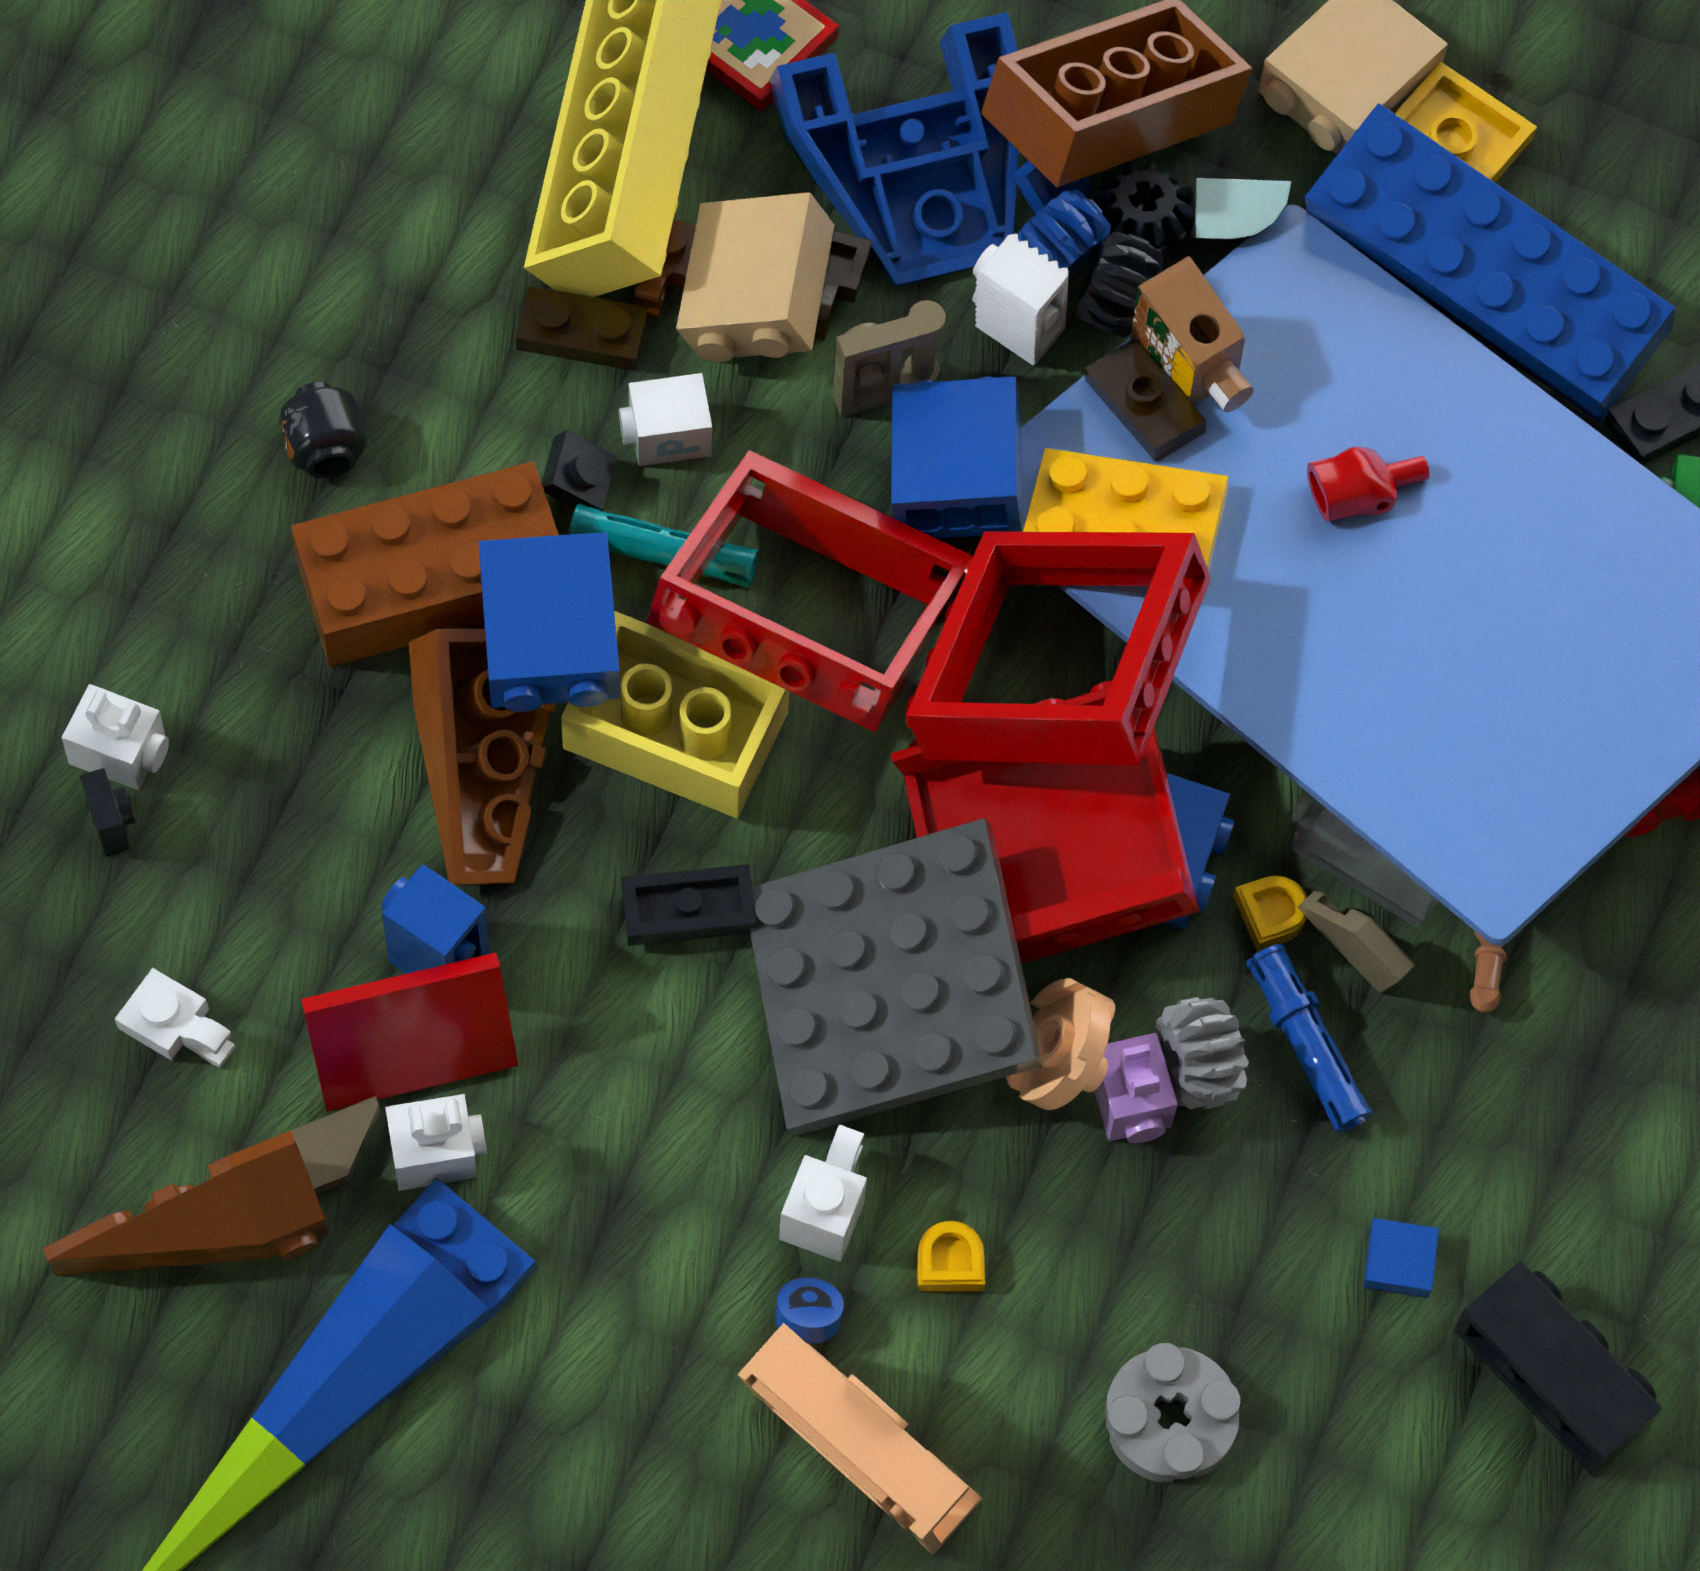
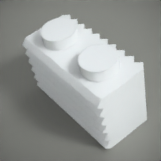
[972,234,1068,365]

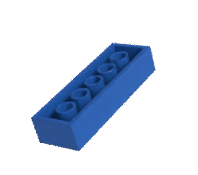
[1305,103,1675,423]

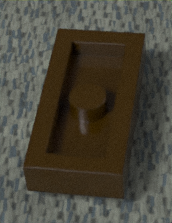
[516,286,648,371]

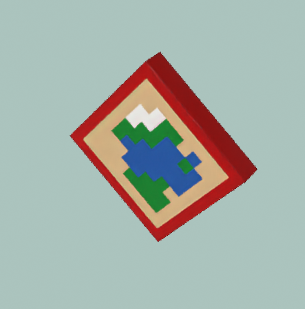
[706,0,839,112]

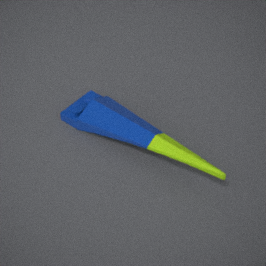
[142,1177,538,1571]

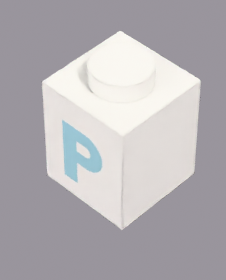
[619,373,712,466]

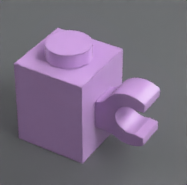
[1094,1033,1178,1143]

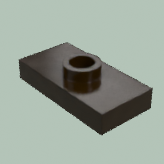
[1084,338,1206,462]

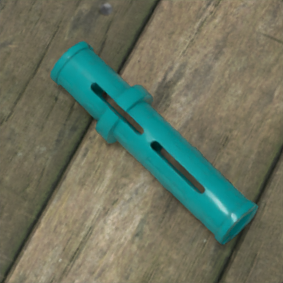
[569,504,759,588]

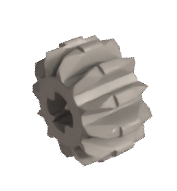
[1155,997,1249,1110]

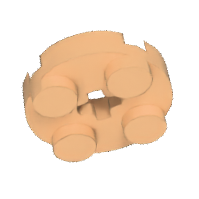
[1006,978,1115,1110]

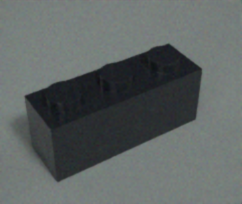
[1453,1260,1662,1477]

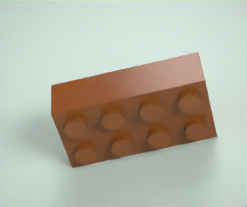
[981,0,1253,188]
[291,461,558,667]

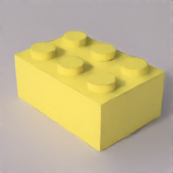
[561,611,789,819]

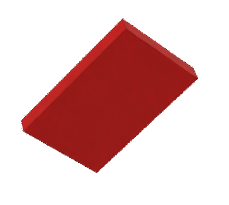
[301,952,519,1112]

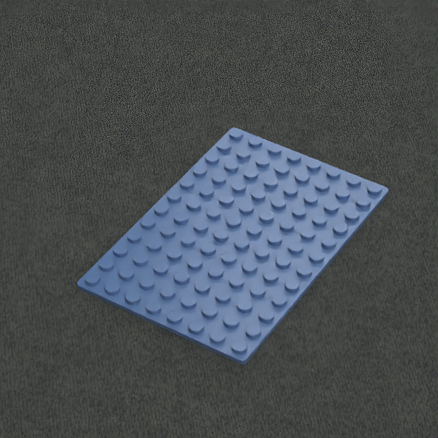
[1022,205,1700,946]

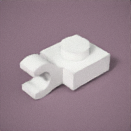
[115,968,236,1068]

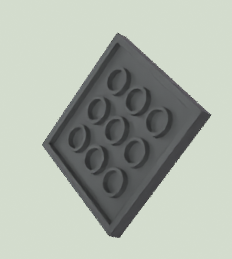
[750,818,1042,1136]

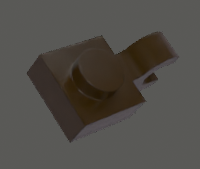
[815,231,872,340]

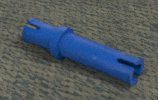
[1246,944,1373,1133]

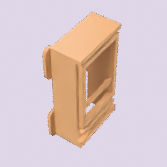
[738,1323,982,1555]

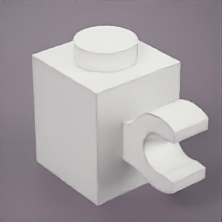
[62,684,169,791]
[385,1094,487,1191]
[779,1125,867,1262]

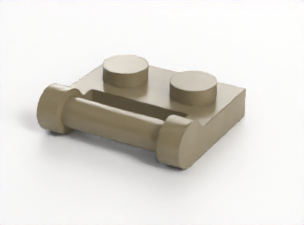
[833,300,946,417]

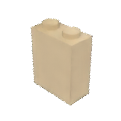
[1258,0,1448,155]
[676,192,834,362]

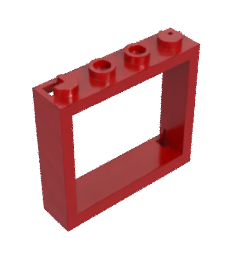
[646,450,973,733]
[905,531,1211,766]

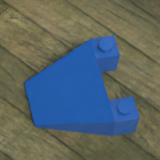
[769,12,1019,287]

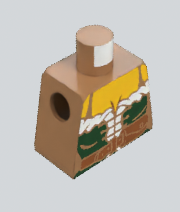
[1130,256,1254,413]

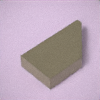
[1297,891,1415,994]
[291,1096,380,1195]

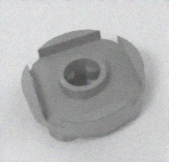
[1105,1343,1240,1483]

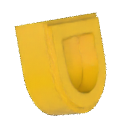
[1233,876,1307,952]
[917,1221,985,1292]

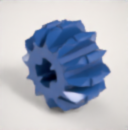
[1017,190,1111,277]

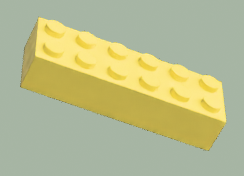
[524,0,722,297]

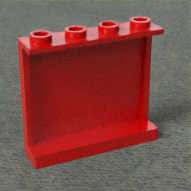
[890,680,1199,964]

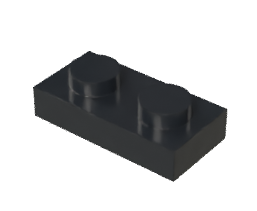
[1604,363,1700,465]
[621,864,757,946]

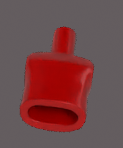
[1307,447,1430,522]

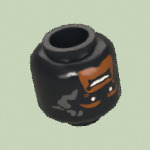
[279,382,367,479]

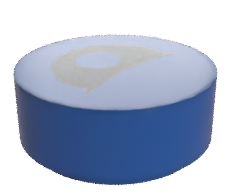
[775,1278,844,1344]

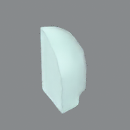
[1189,178,1291,239]

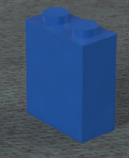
[891,376,1022,538]
[478,532,620,712]

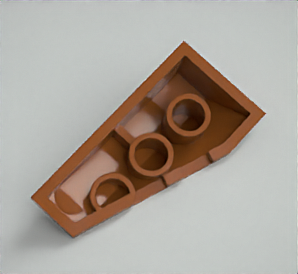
[409,629,556,886]
[43,1130,329,1275]

